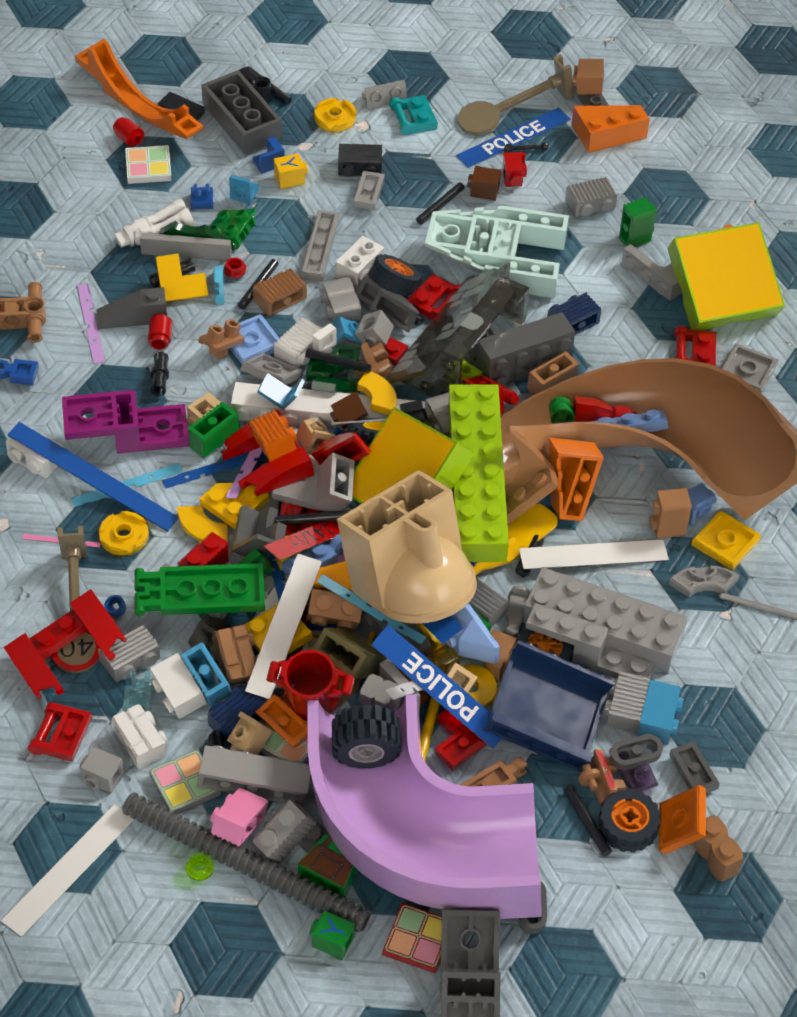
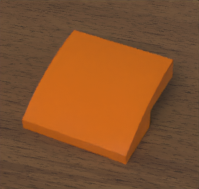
[255,690,308,748]

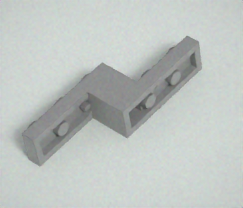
[622,244,682,301]
[526,603,655,679]

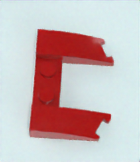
[222,410,315,496]
[3,589,127,700]

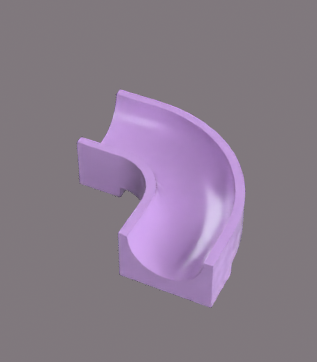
[307,694,542,919]

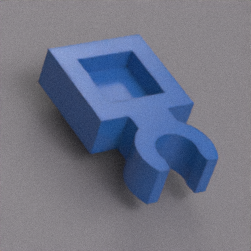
[0,359,39,385]

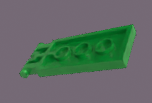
[134,563,265,616]

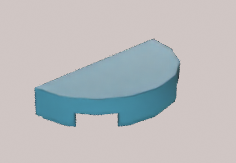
[213,265,224,305]

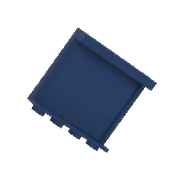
[484,640,615,772]

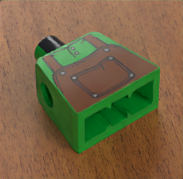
[298,834,358,898]

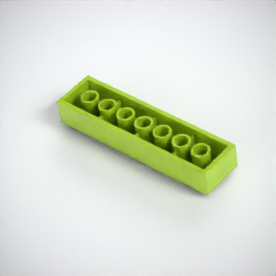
[448,385,509,562]

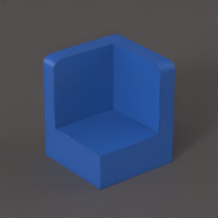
[253,136,285,174]

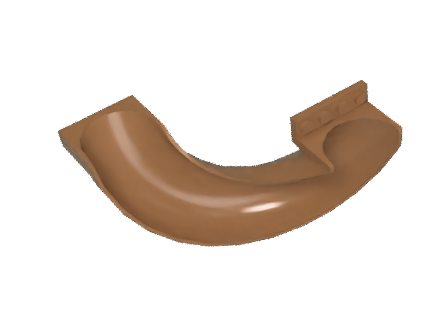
[451,358,797,525]

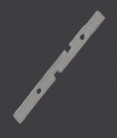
[384,681,423,700]

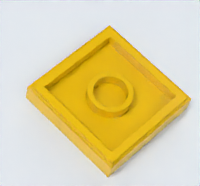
[691,510,761,571]

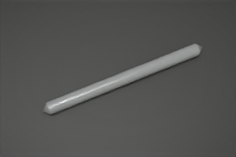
[718,593,797,620]

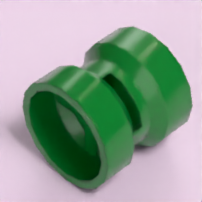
[548,396,575,423]

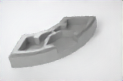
[669,565,739,597]

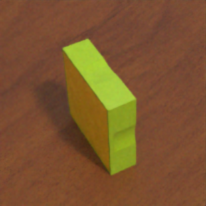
[667,222,785,331]
[352,407,475,504]

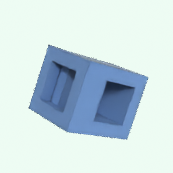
[688,483,717,526]

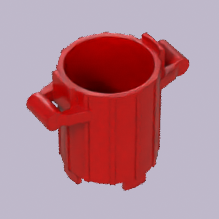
[266,649,355,721]

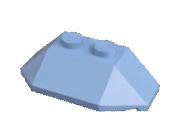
[446,603,500,664]

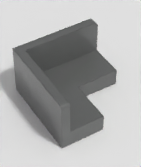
[231,506,287,557]

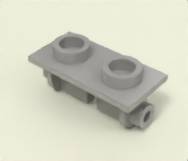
[362,80,407,109]

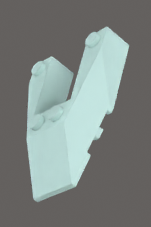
[425,206,569,298]

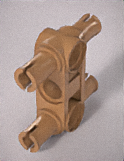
[0,282,47,343]

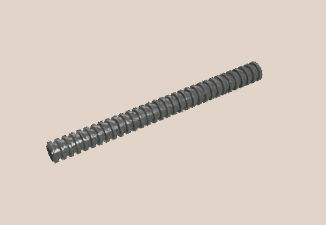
[123,792,371,933]

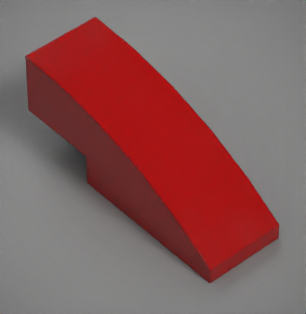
[311,432,371,465]

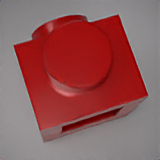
[502,152,527,187]

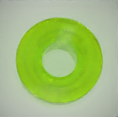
[186,853,214,881]

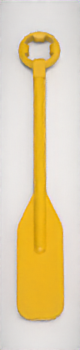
[368,504,558,643]

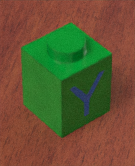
[309,911,355,960]

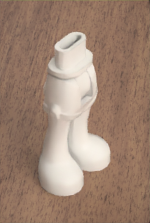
[114,198,195,248]

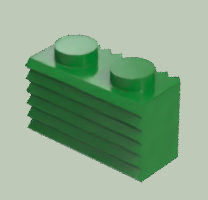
[619,197,657,247]
[188,402,239,458]

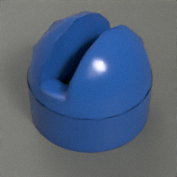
[104,595,126,618]

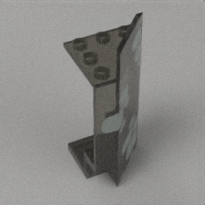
[385,262,529,397]

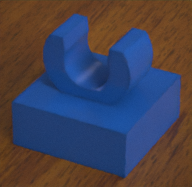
[191,184,213,209]

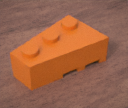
[571,105,650,153]
[549,437,604,521]

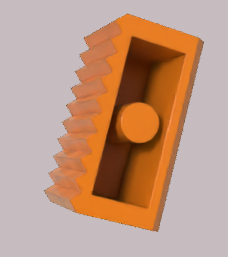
[249,409,298,462]

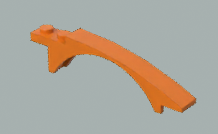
[75,39,203,139]

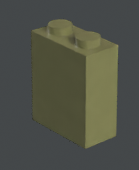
[312,628,387,678]

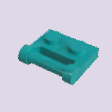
[389,95,438,135]

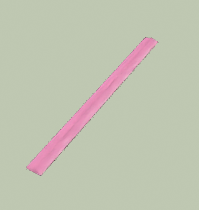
[22,534,101,548]

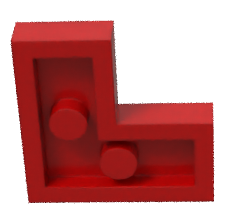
[435,709,488,771]

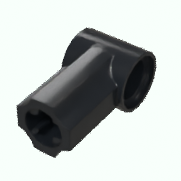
[239,67,272,104]

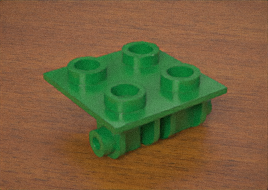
[209,209,257,250]

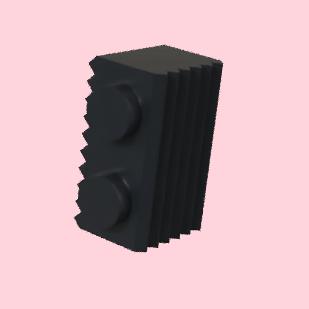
[338,144,382,177]

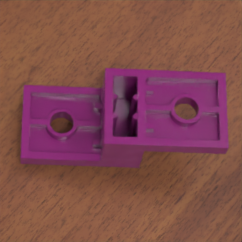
[62,390,190,454]

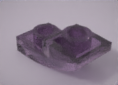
[608,748,658,792]

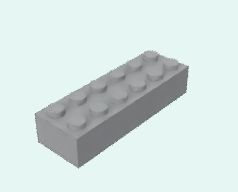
[523,567,688,673]

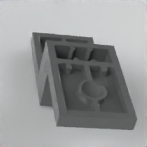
[440,909,501,1017]

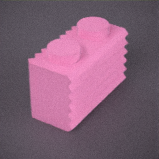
[210,787,269,847]

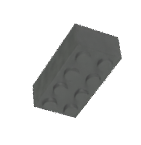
[201,70,282,154]
[476,312,575,385]

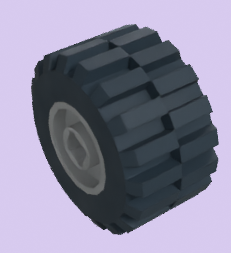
[331,704,401,769]

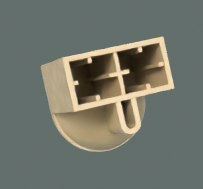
[337,470,477,623]

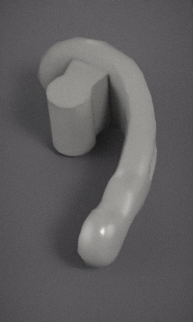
[505,586,530,636]

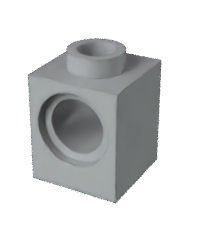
[355,310,394,348]

